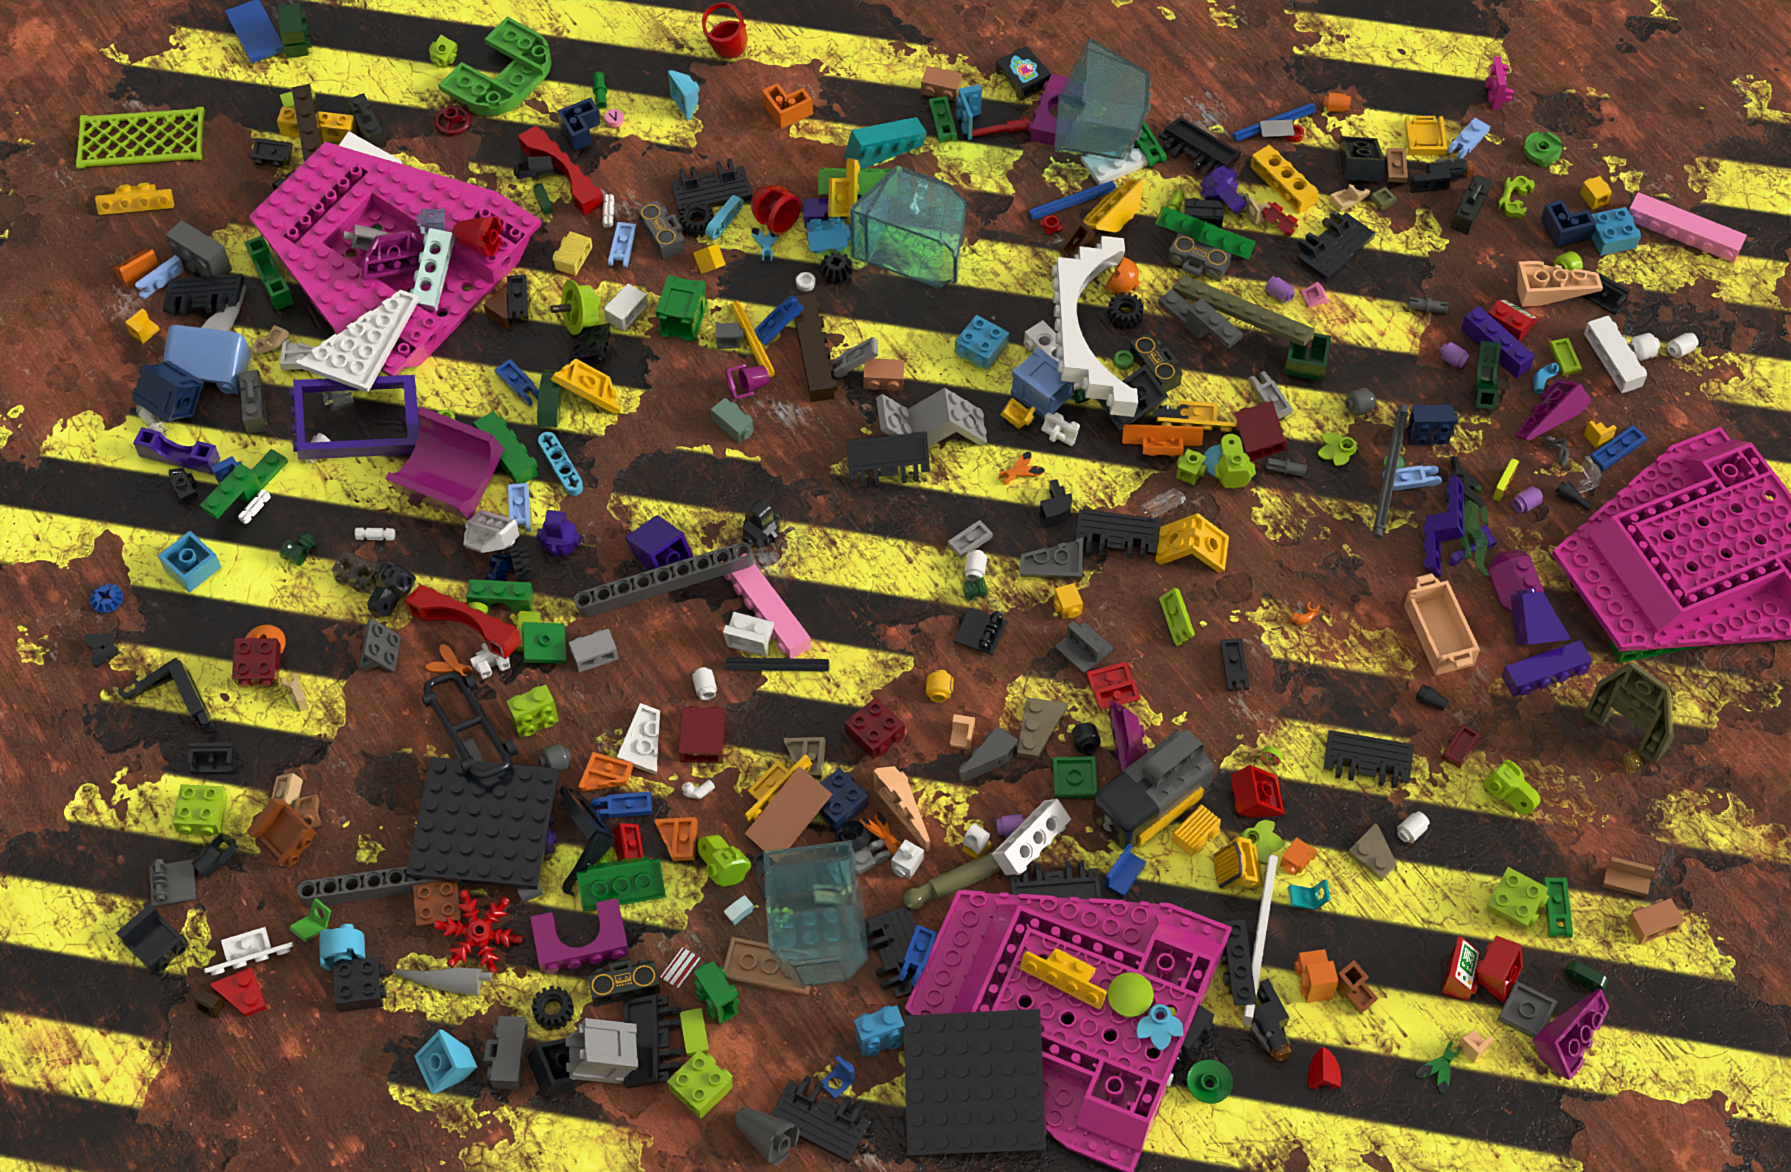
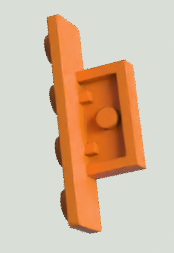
[1122,424,1203,457]

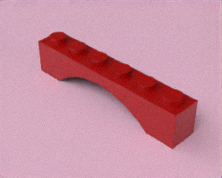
[518,125,603,216]
[405,584,521,659]

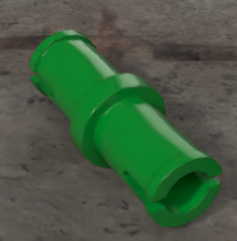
[592,72,607,109]

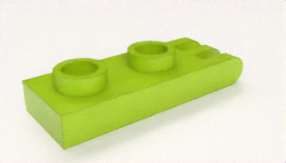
[1159,588,1195,646]

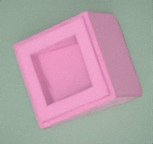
[1301,282,1330,307]

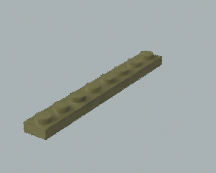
[1172,275,1315,346]

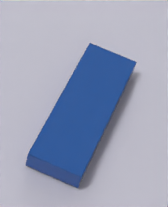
[1589,425,1647,472]

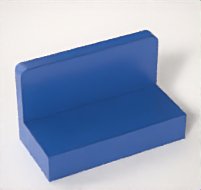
[1105,844,1146,898]

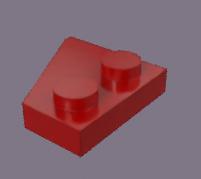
[211,967,267,1017]

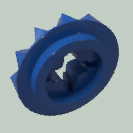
[89,582,123,613]

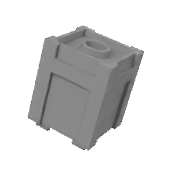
[565,1018,638,1084]

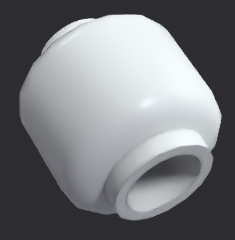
[1629,333,1660,361]

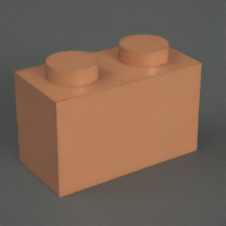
[921,66,963,102]
[864,358,905,391]
[1627,898,1684,944]

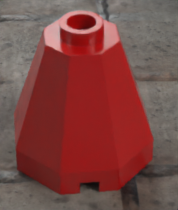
[452,216,503,257]

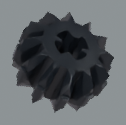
[820,251,853,284]

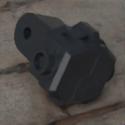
[742,499,780,549]
[367,562,416,617]

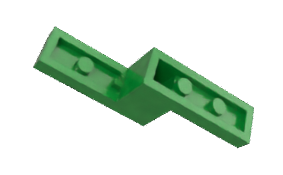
[1155,206,1256,260]
[200,449,288,519]

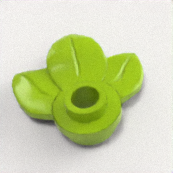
[1318,433,1357,466]
[1241,820,1285,863]

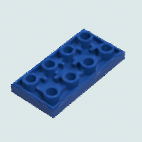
[225,0,285,64]

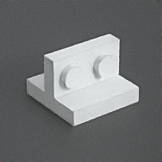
[723,612,774,657]

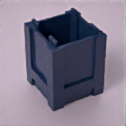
[132,361,204,423]

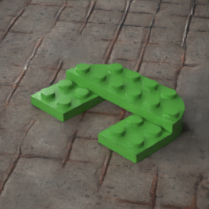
[438,16,551,115]

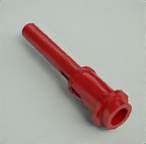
[972,117,1030,137]

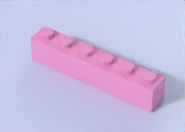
[1629,192,1747,263]
[723,554,811,658]

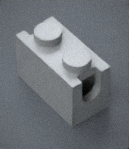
[569,629,618,673]

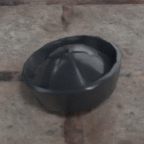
[834,821,871,853]

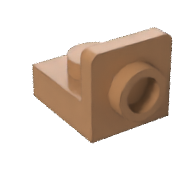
[294,794,321,828]

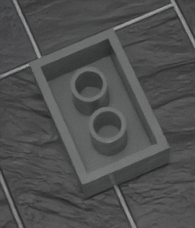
[166,220,232,277]

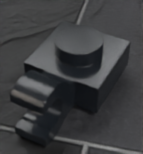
[1153,404,1189,419]

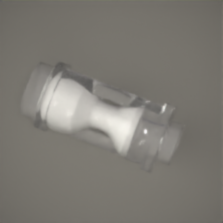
[136,405,169,437]

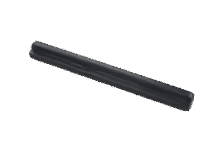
[726,657,830,671]

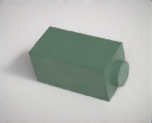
[711,398,754,443]

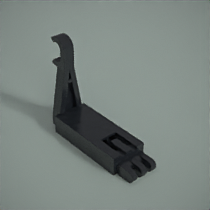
[118,658,216,732]
[559,786,615,896]

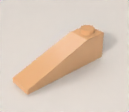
[1517,261,1603,307]
[874,766,930,852]

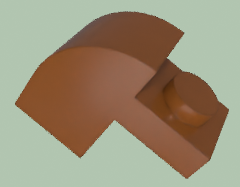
[1336,960,1378,1014]

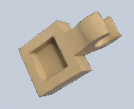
[282,673,309,712]

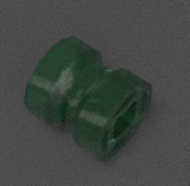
[279,539,309,566]
[962,577,988,602]

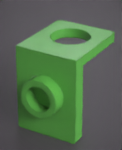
[290,898,331,942]

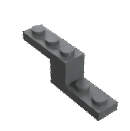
[1158,289,1243,349]

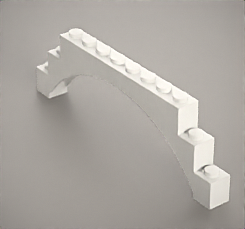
[1051,236,1138,417]

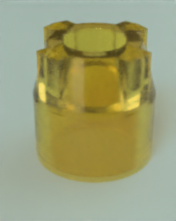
[1621,750,1643,773]

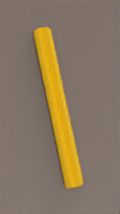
[730,301,775,378]

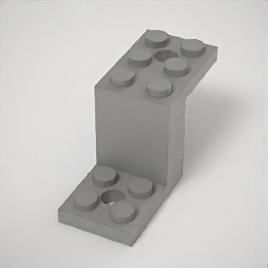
[876,388,987,447]

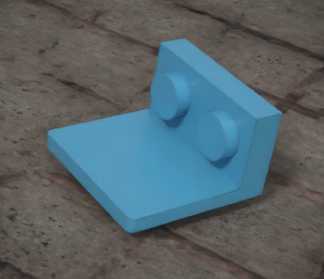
[956,84,982,140]

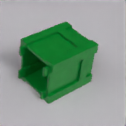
[655,275,708,342]

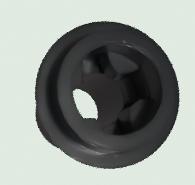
[1415,684,1449,711]

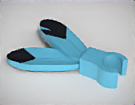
[751,228,779,261]

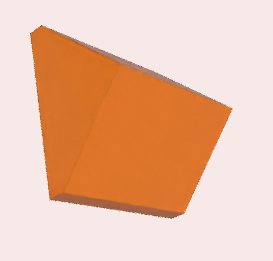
[112,249,159,288]

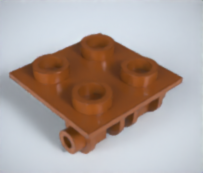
[413,881,462,927]

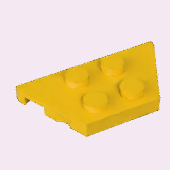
[551,359,621,415]

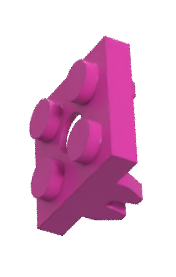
[1485,57,1514,110]

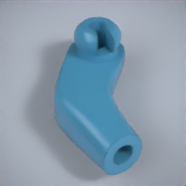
[1533,363,1559,395]

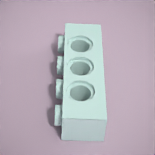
[410,228,455,312]

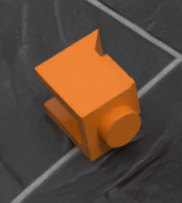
[1280,837,1317,876]

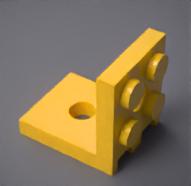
[1155,513,1229,573]

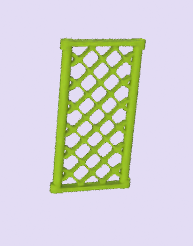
[76,107,205,169]

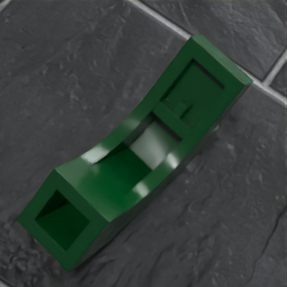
[1474,341,1501,409]
[537,369,563,427]

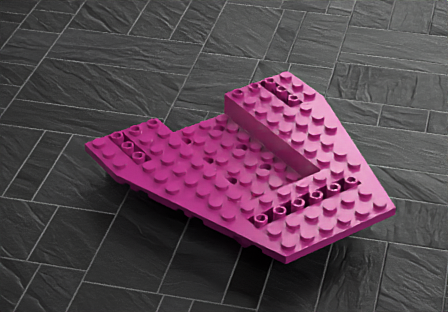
[249,142,541,376]
[1551,427,1791,652]
[905,890,1232,1172]

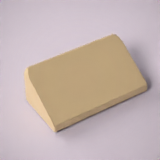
[271,773,303,809]

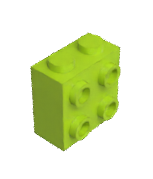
[506,684,559,738]
[172,784,228,836]
[1486,867,1550,931]
[667,1050,733,1119]

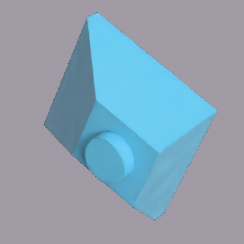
[668,70,700,121]
[414,1030,477,1094]

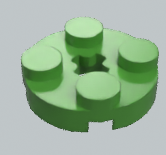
[1523,131,1562,167]

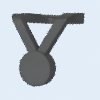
[1543,436,1570,467]

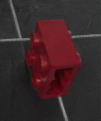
[232,638,281,688]
[844,697,905,760]

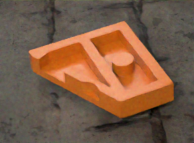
[578,752,634,792]
[655,817,698,861]

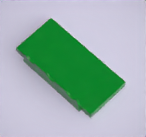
[577,856,666,912]

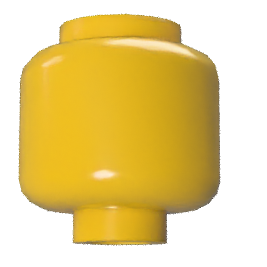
[925,670,954,703]

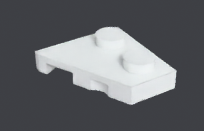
[280,338,315,370]

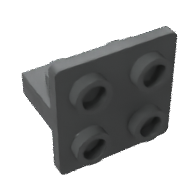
[359,618,401,672]
[1055,621,1113,674]

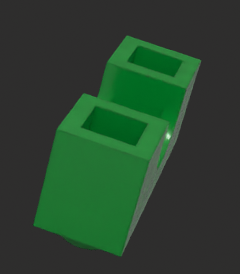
[467,579,534,612]

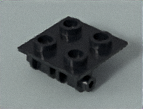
[568,323,611,364]
[954,607,1008,655]

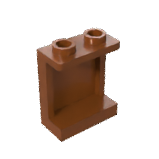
[246,798,316,867]

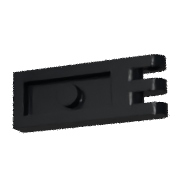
[507,275,529,321]
[1220,638,1249,691]

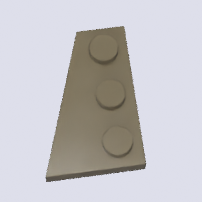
[1017,697,1069,760]

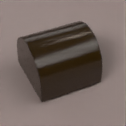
[194,989,224,1018]

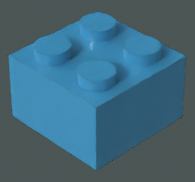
[158,531,221,593]

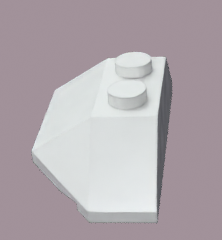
[463,510,520,553]

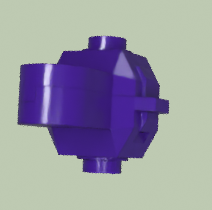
[1200,165,1247,215]
[536,510,581,557]

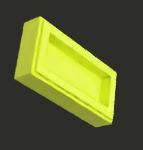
[1493,458,1519,502]

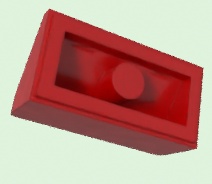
[613,823,644,862]

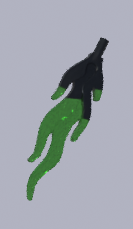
[1445,456,1490,577]

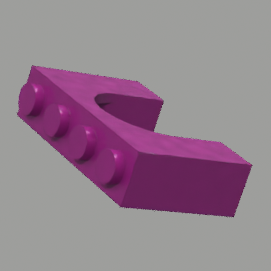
[1028,74,1094,150]
[530,898,629,974]

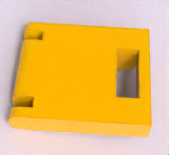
[1405,116,1447,155]

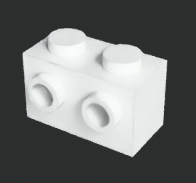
[604,284,648,331]

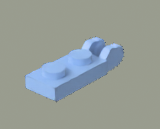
[1447,118,1490,159]
[1382,465,1442,491]

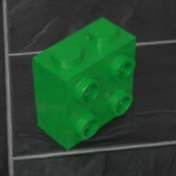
[693,961,740,1025]

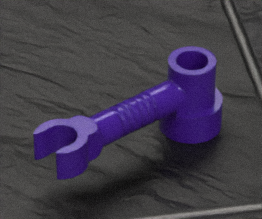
[1449,525,1497,566]

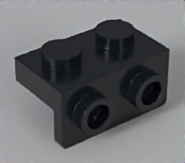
[248,138,293,168]

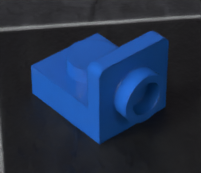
[211,456,242,483]

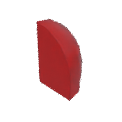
[1308,1047,1341,1089]

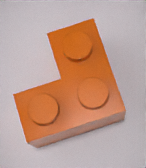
[762,83,813,129]
[1294,949,1339,1003]

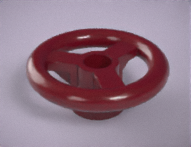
[434,105,471,135]

